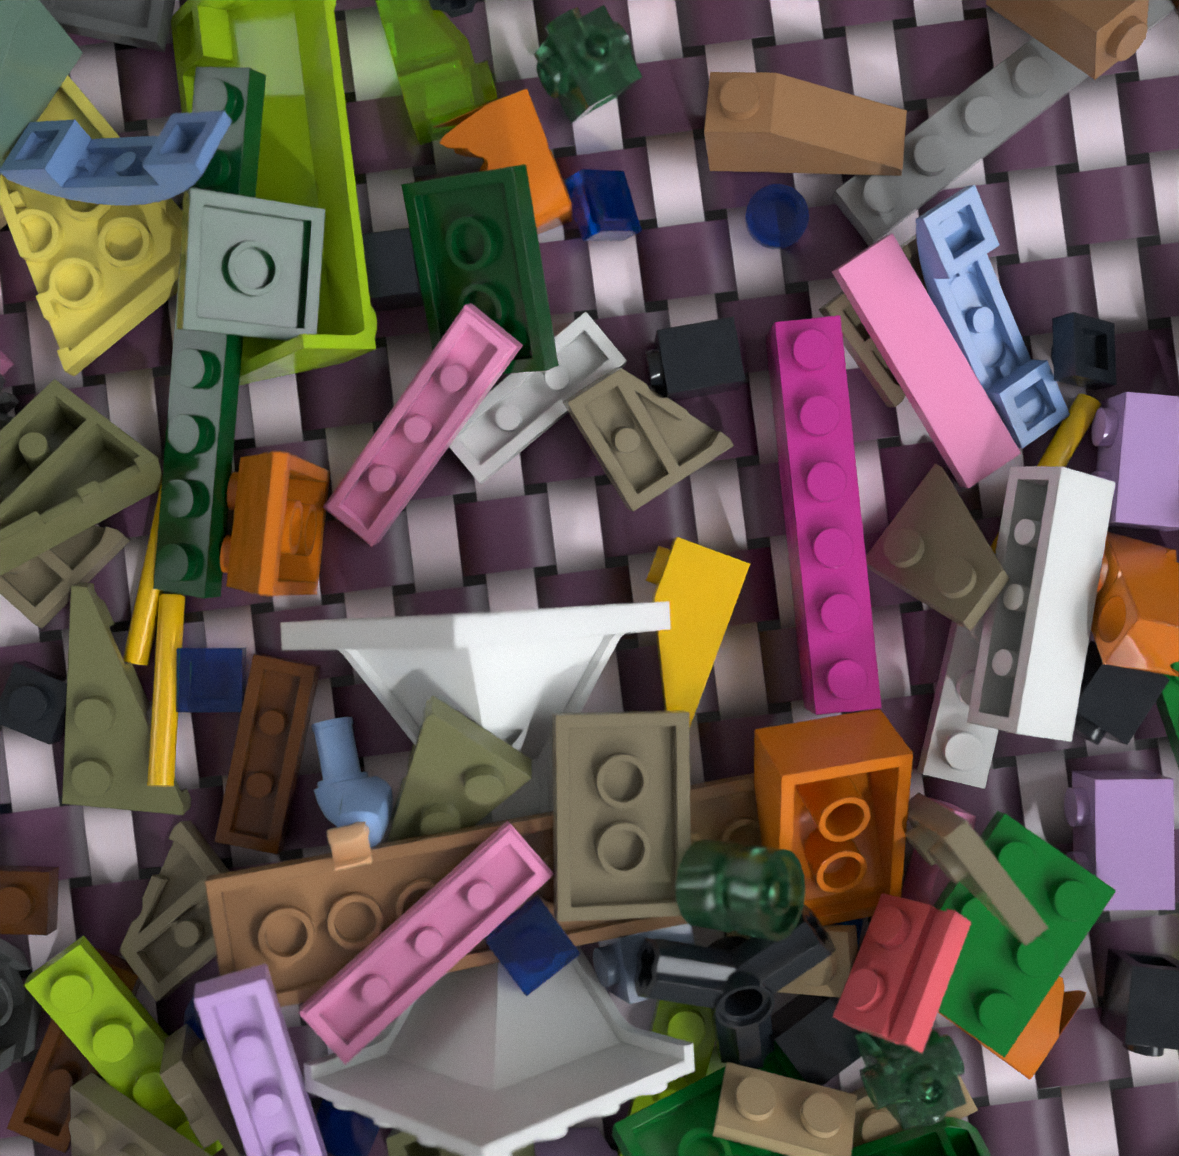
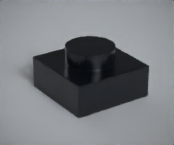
[1051,312,1117,390]
[0,661,67,745]

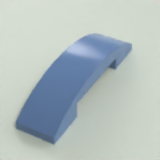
[0,110,232,206]
[916,185,1070,449]

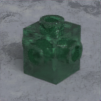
[534,5,642,123]
[855,1028,967,1130]

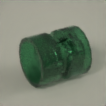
[676,839,805,941]

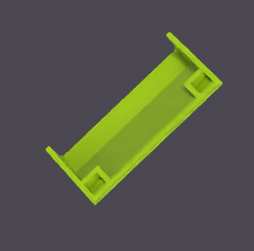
[171,0,377,386]

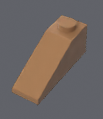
[704,72,907,176]

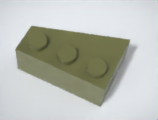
[0,379,162,576]

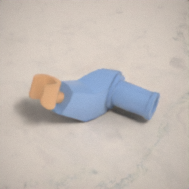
[311,717,393,871]

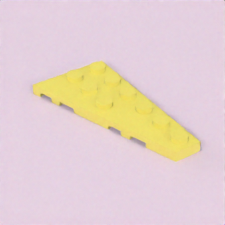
[0,75,183,376]

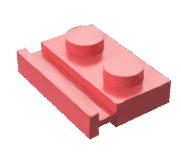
[833,893,971,1053]

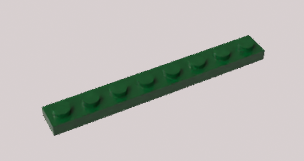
[153,67,266,599]

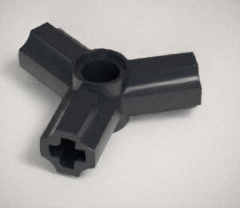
[634,902,836,1069]

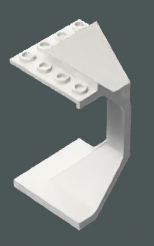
[281,602,695,1156]

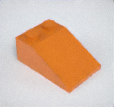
[220,451,330,596]
[754,709,913,926]

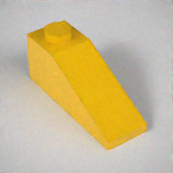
[646,537,750,728]

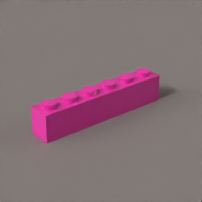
[765,315,882,715]

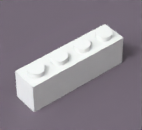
[967,466,1115,742]

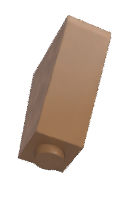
[986,0,1149,80]

